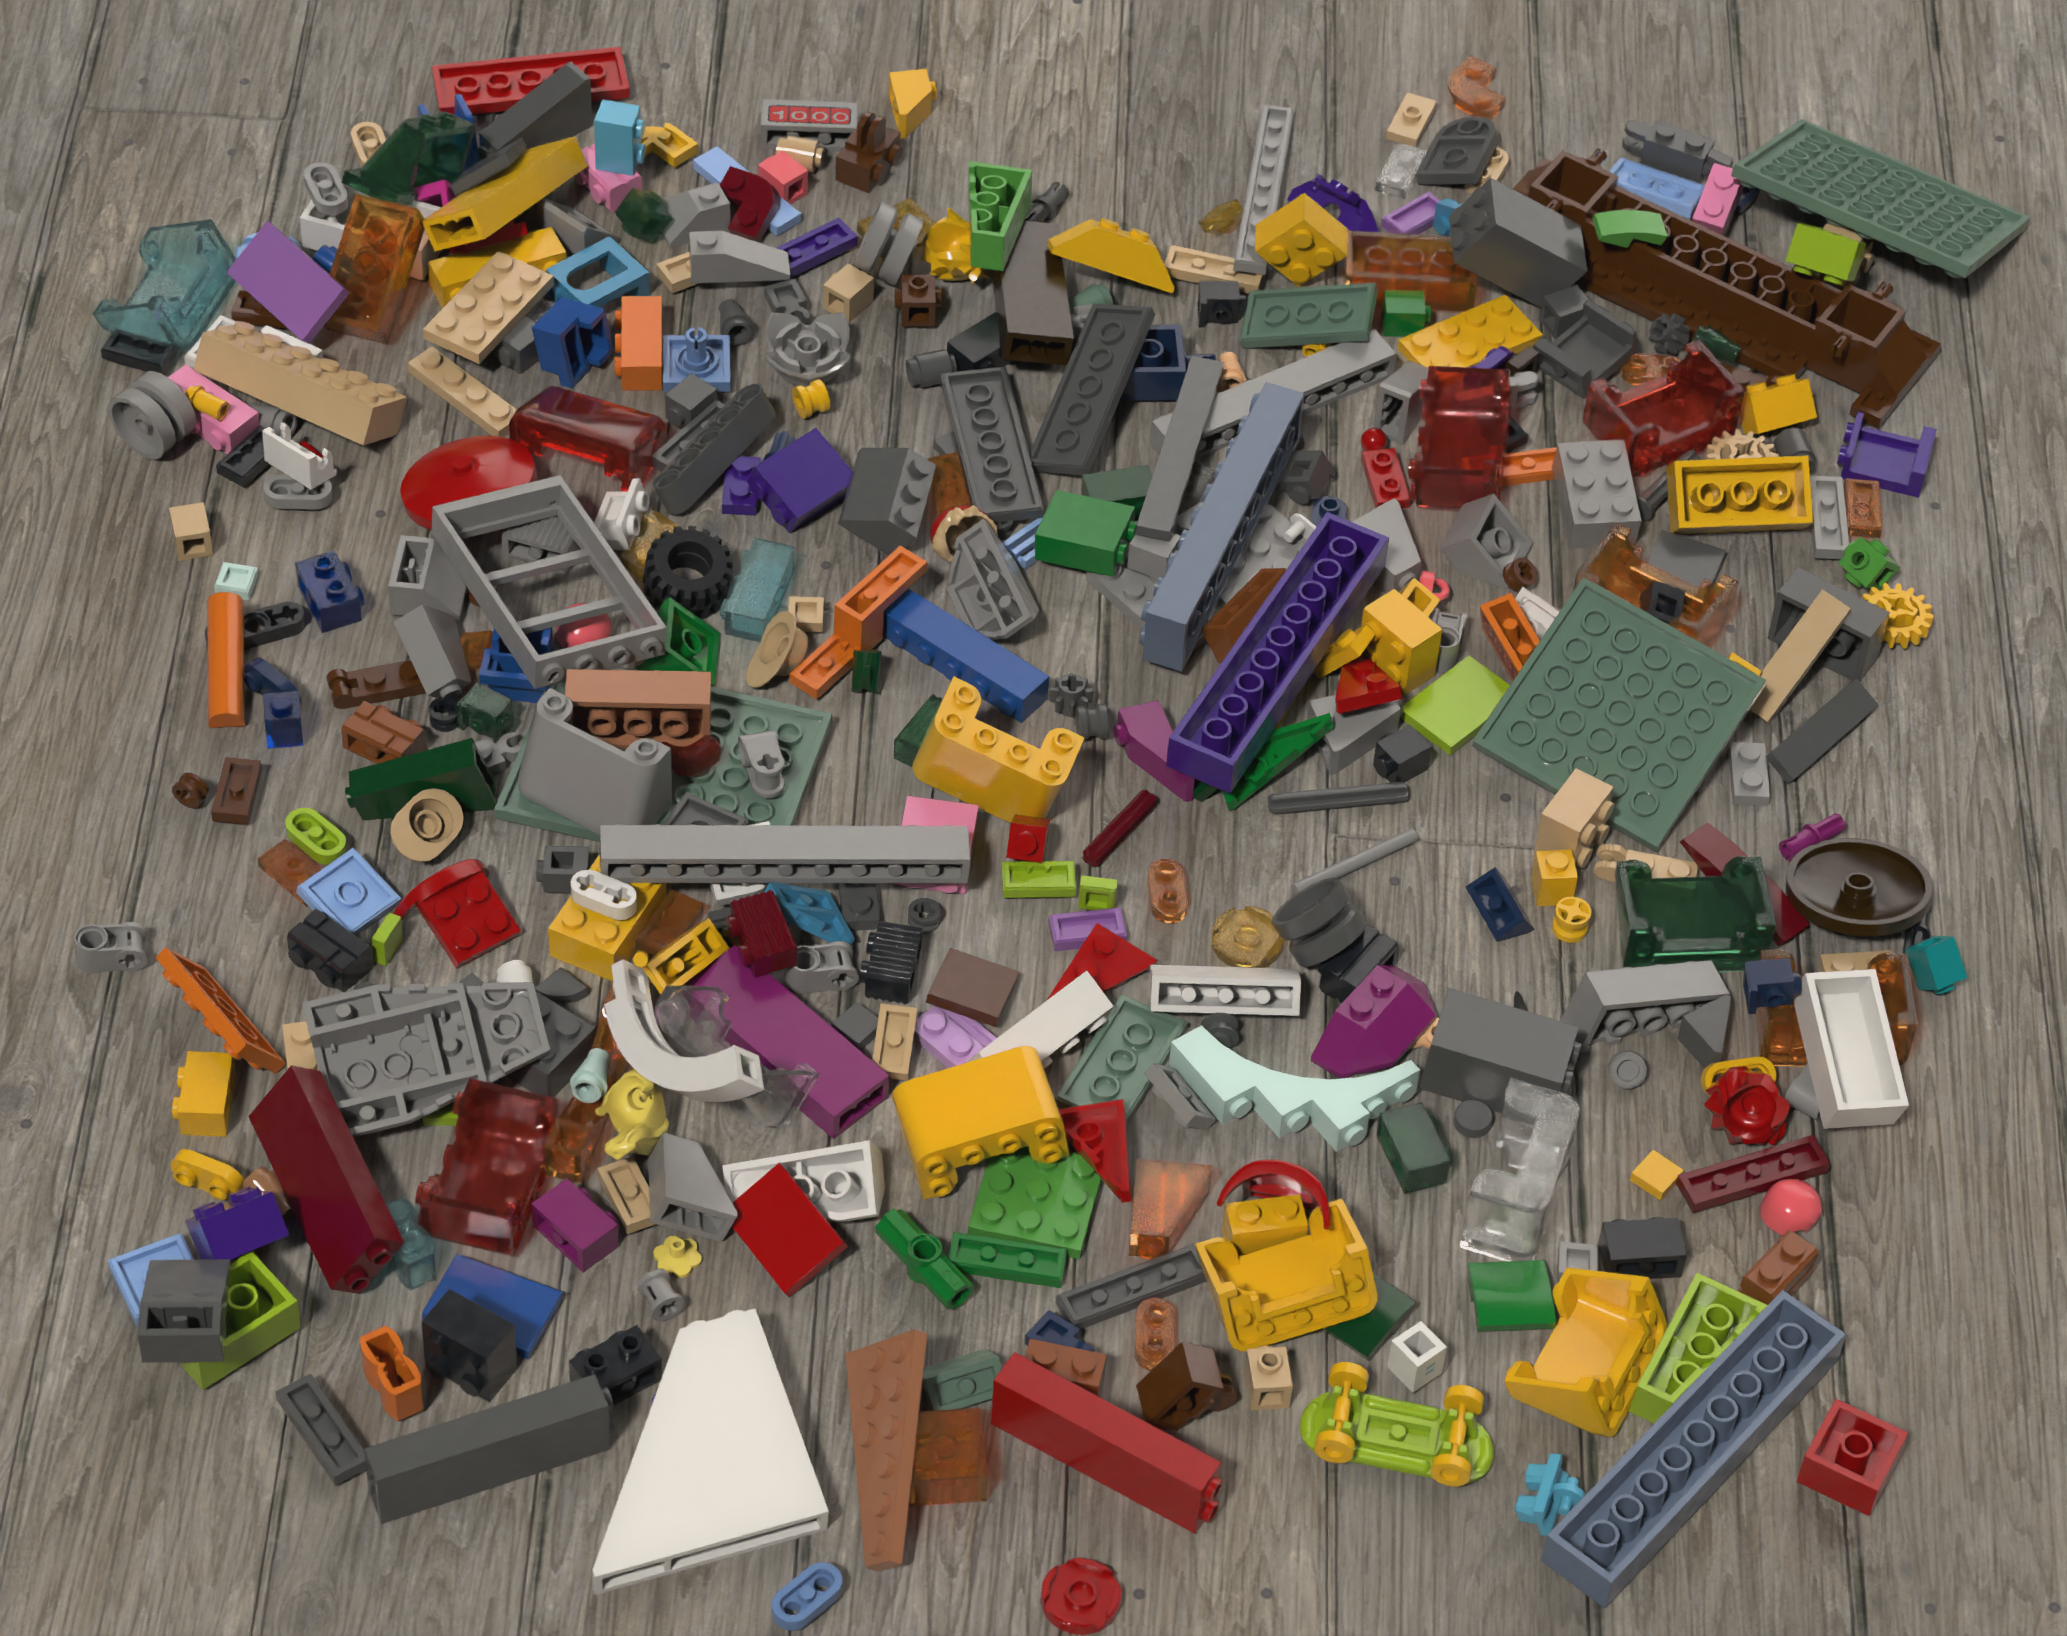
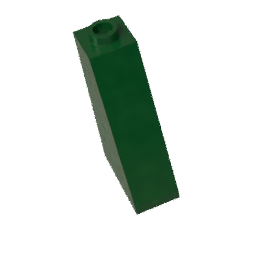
[345,738,497,820]

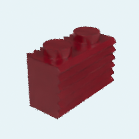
[726,890,797,977]

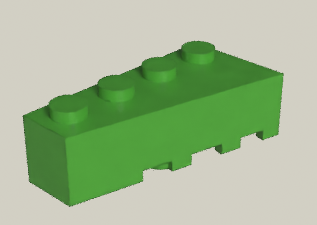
[968,161,1033,271]

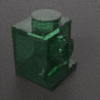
[456,682,515,741]

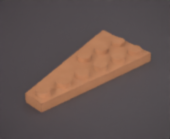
[845,1329,927,1572]

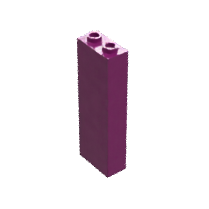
[680,945,889,1139]

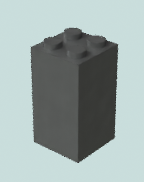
[1449,177,1587,308]
[1419,988,1582,1128]

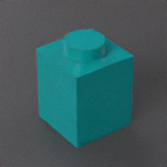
[1905,936,1968,994]

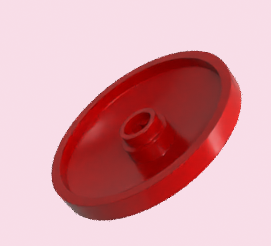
[400,436,537,530]

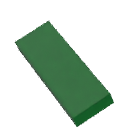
[948,1232,1067,1288]

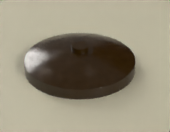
[1785,838,1933,936]

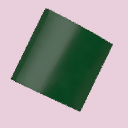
[1322,1274,1417,1362]

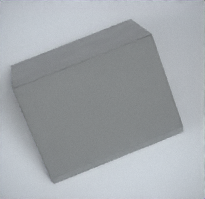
[537,198,620,267]

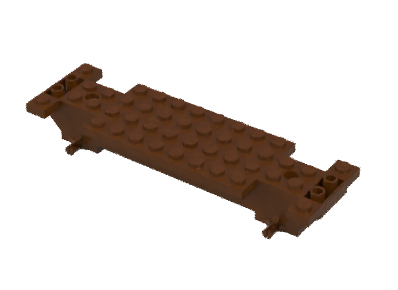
[1513,148,1941,428]

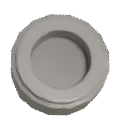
[1609,1050,1647,1089]

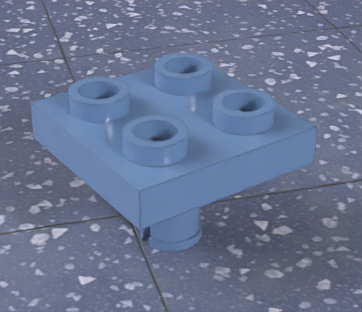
[663,327,730,392]

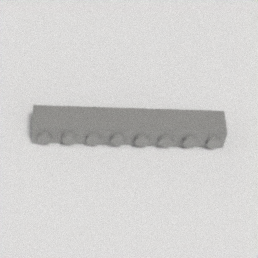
[1150,329,1397,460]

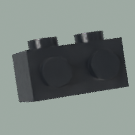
[569,1325,662,1405]

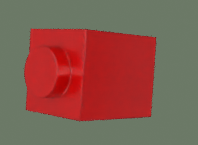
[1006,814,1051,863]

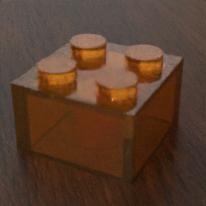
[908,1407,988,1507]

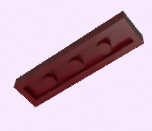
[1676,1135,1830,1213]

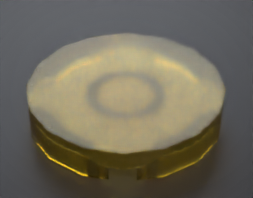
[1211,906,1284,968]

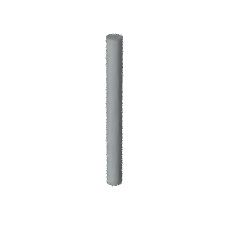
[1291,828,1418,895]

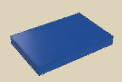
[422,1254,563,1359]

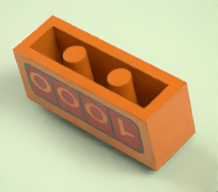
[1480,593,1540,682]

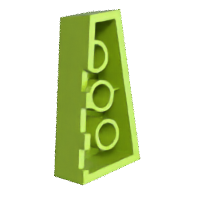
[1628,1272,1768,1423]

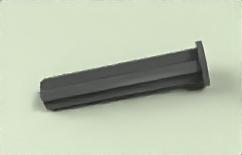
[1636,450,1701,521]

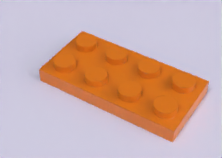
[156,947,286,1074]

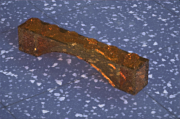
[544,981,652,1184]

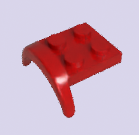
[393,859,521,969]
[1217,1159,1330,1230]

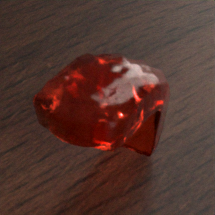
[661,735,722,777]

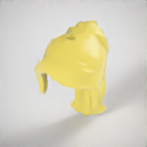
[595,1069,669,1160]

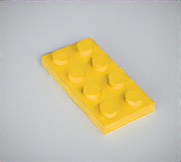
[1397,295,1543,388]

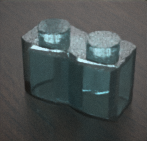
[385,1197,437,1291]

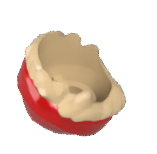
[930,505,998,563]

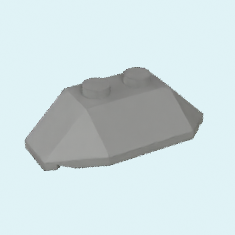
[947,519,1039,639]

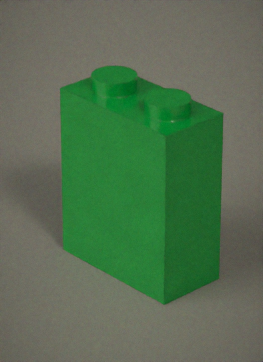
[1035,490,1137,577]

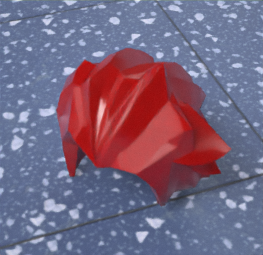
[1704,1066,1790,1146]

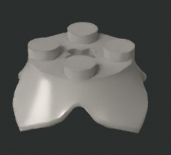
[765,312,851,387]

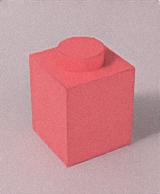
[758,150,808,204]

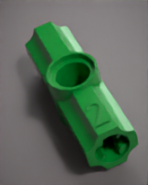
[875,1209,974,1310]

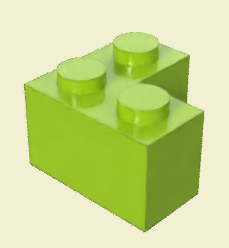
[1785,223,1867,285]

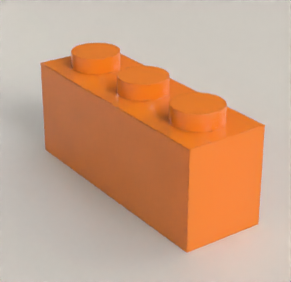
[615,296,662,391]

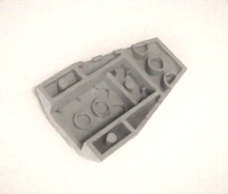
[302,982,551,1137]

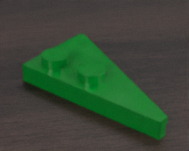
[1223,713,1334,811]

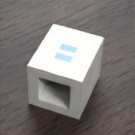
[1387,1321,1447,1393]

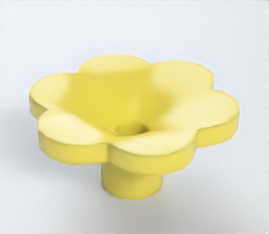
[653,1236,702,1278]

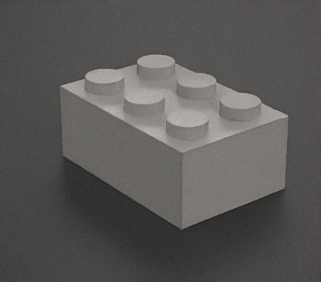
[1552,440,1641,549]

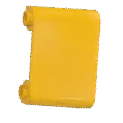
[1195,1198,1378,1352]
[1504,1267,1667,1437]

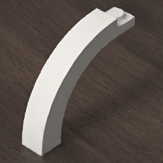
[604,959,764,1102]

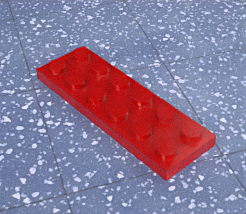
[432,47,630,115]

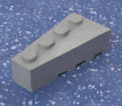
[1560,960,1730,1054]

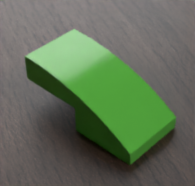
[1592,210,1668,248]

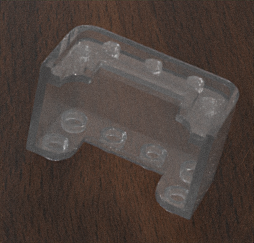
[1459,1077,1580,1261]

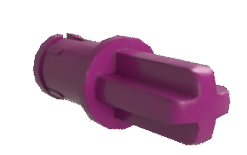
[1779,813,1846,862]

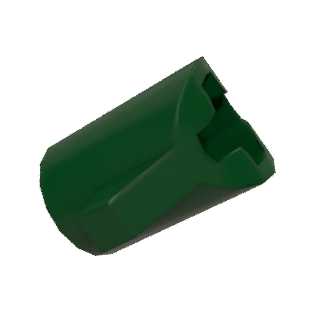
[851,649,882,694]

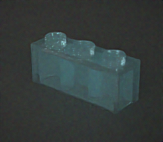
[720,538,795,642]

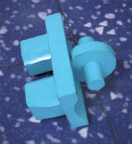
[1515,1453,1586,1536]

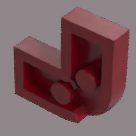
[719,166,777,243]

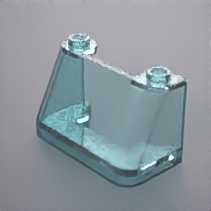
[93,219,236,351]

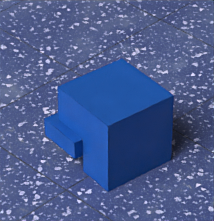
[532,297,614,388]
[479,621,553,703]

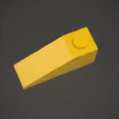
[643,918,729,999]

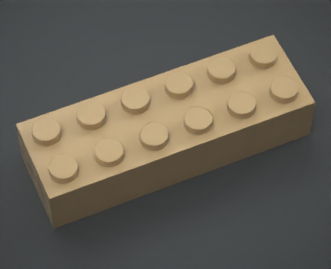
[193,321,407,446]

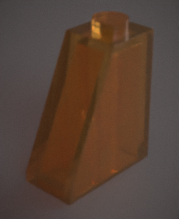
[1129,1159,1213,1259]

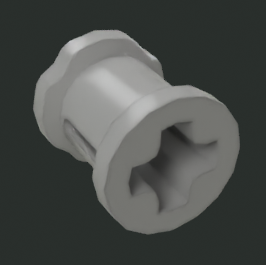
[637,1269,685,1321]

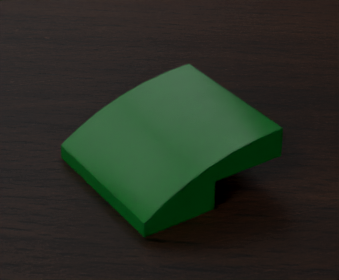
[1467,1260,1556,1332]

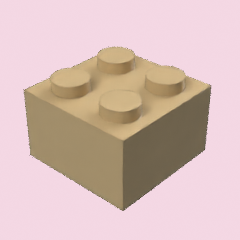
[1533,768,1615,870]

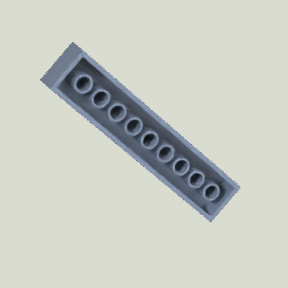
[1139,382,1304,672]
[1541,1290,1846,1608]

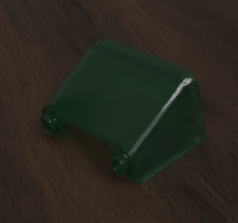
[1615,856,1776,972]

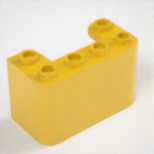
[912,676,1085,823]
[892,1046,1069,1200]

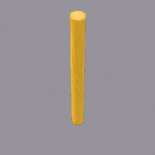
[633,950,649,967]

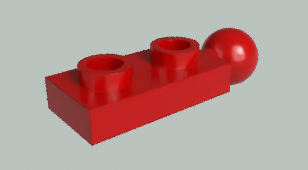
[1360,428,1411,509]

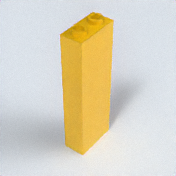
[422,136,587,251]

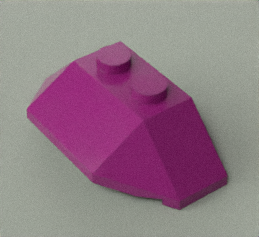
[1310,965,1436,1079]

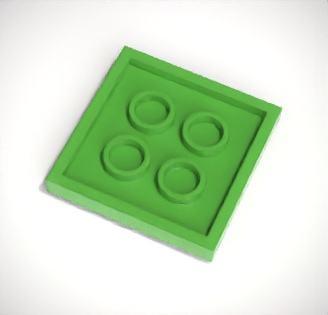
[968,1146,1102,1259]

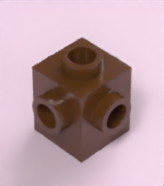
[894,275,941,327]

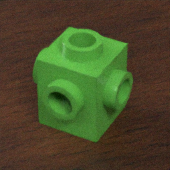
[1838,536,1901,591]

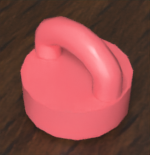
[1420,571,1450,601]

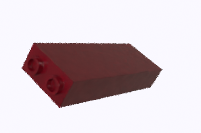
[248,1065,405,1294]

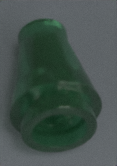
[1690,324,1742,364]

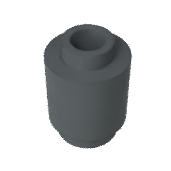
[905,349,957,388]
[1774,428,1816,473]

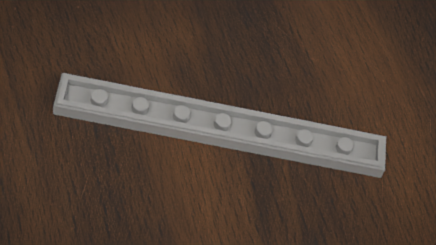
[1233,105,1294,275]

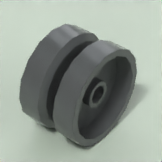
[1272,877,1367,967]

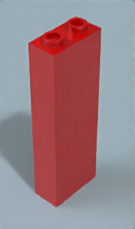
[991,1352,1223,1534]

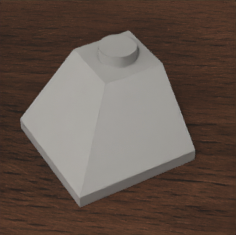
[646,183,730,249]

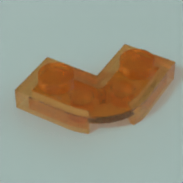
[1448,55,1506,120]

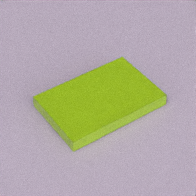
[1399,655,1510,755]

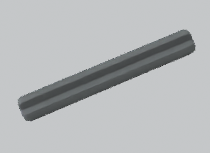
[1268,782,1408,814]

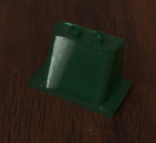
[341,112,476,208]

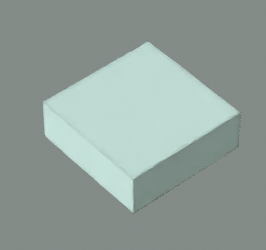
[214,562,258,601]

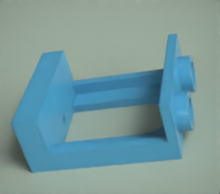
[546,236,650,307]

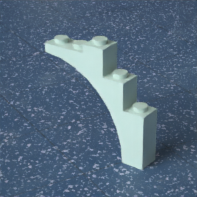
[1169,1025,1420,1152]

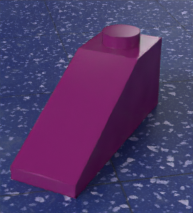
[1113,700,1195,802]

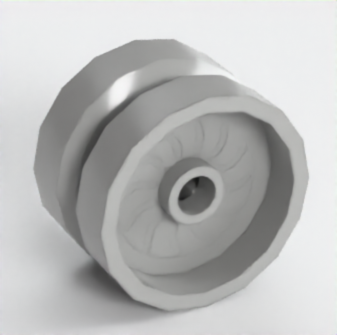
[852,201,924,285]
[108,371,197,460]

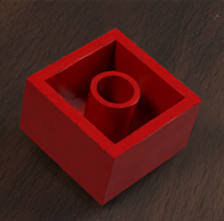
[1797,1398,1908,1516]

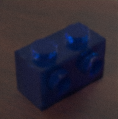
[295,550,365,633]

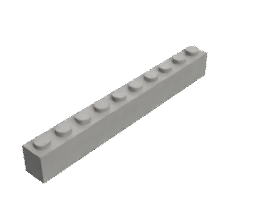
[599,824,971,883]

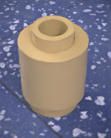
[776,136,824,173]

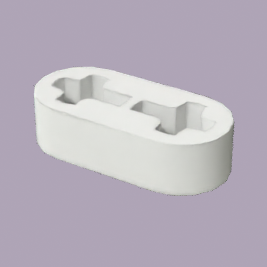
[570,870,637,920]

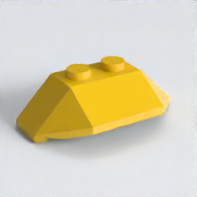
[1046,218,1175,294]

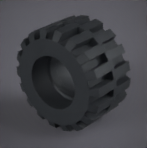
[643,526,733,619]

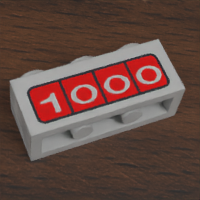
[761,99,858,152]

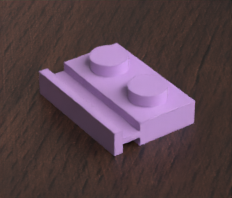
[914,1006,996,1068]

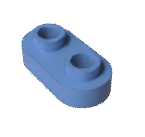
[772,1562,842,1631]

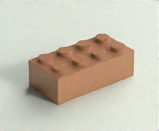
[565,669,711,752]

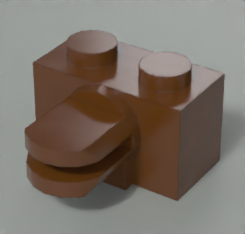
[835,111,903,193]
[1136,1342,1236,1431]

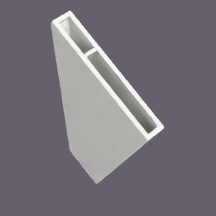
[592,1309,829,1595]

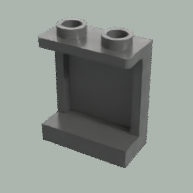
[1533,300,1637,398]

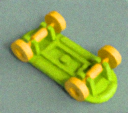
[1299,1362,1494,1487]

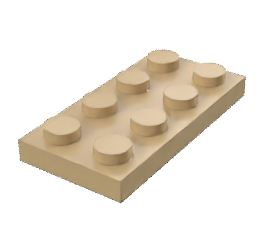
[423,251,554,364]

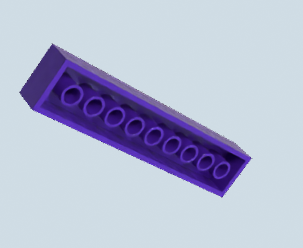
[1166,512,1389,794]

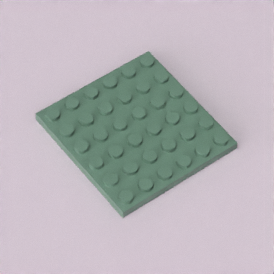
[1472,577,1766,852]

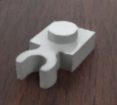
[475,732,521,775]

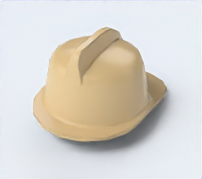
[746,611,809,688]
[390,788,464,862]

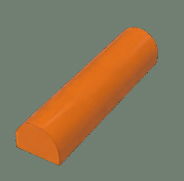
[207,592,245,728]

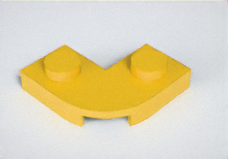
[641,123,698,168]

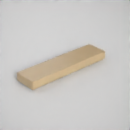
[1750,589,1852,724]

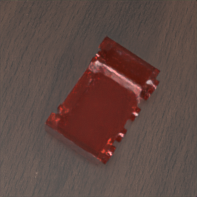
[1583,340,1745,477]
[1408,366,1511,509]
[415,1078,559,1257]

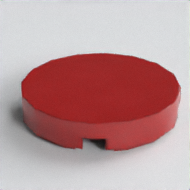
[1040,1558,1122,1635]

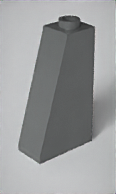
[478,62,592,160]

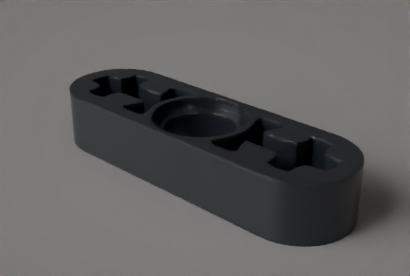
[205,601,305,650]

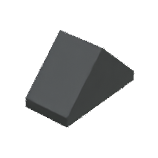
[1677,995,1731,1076]

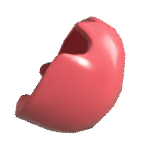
[555,603,612,649]
[1760,1179,1822,1236]

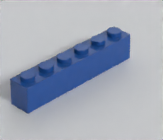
[883,588,1049,723]

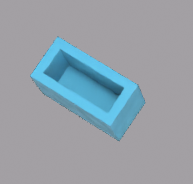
[594,99,646,176]

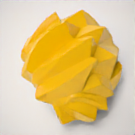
[921,208,990,284]

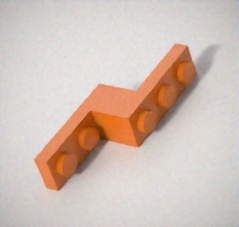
[789,546,927,699]

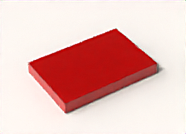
[732,1163,848,1297]

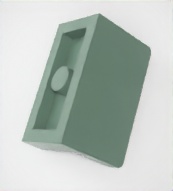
[922,1349,1002,1417]

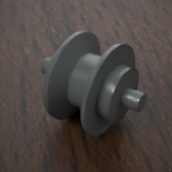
[1201,1013,1239,1048]

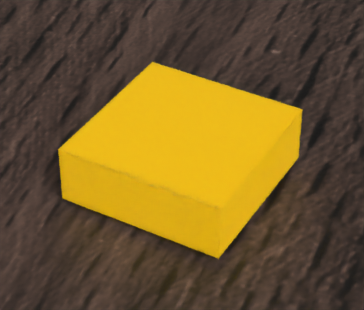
[1630,1150,1684,1201]

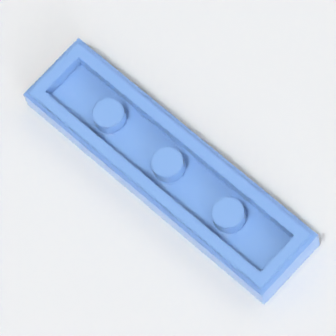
[693,146,801,236]

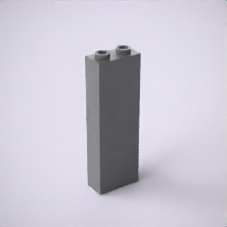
[364,1374,615,1524]

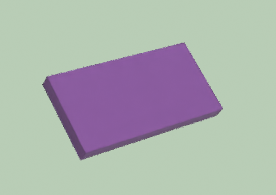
[226,221,350,344]

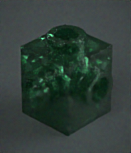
[615,187,673,244]

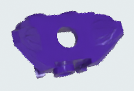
[1287,173,1380,245]

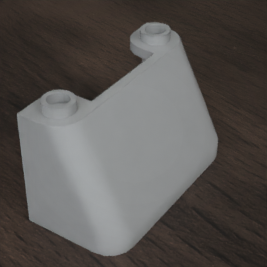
[518,688,672,835]

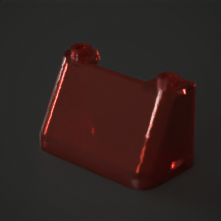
[509,386,668,492]

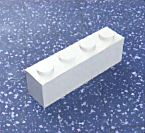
[1149,965,1301,1016]
[966,971,1113,1068]

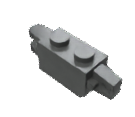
[1622,120,1733,183]

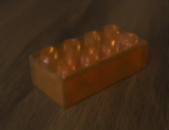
[323,194,425,345]
[1343,230,1477,311]

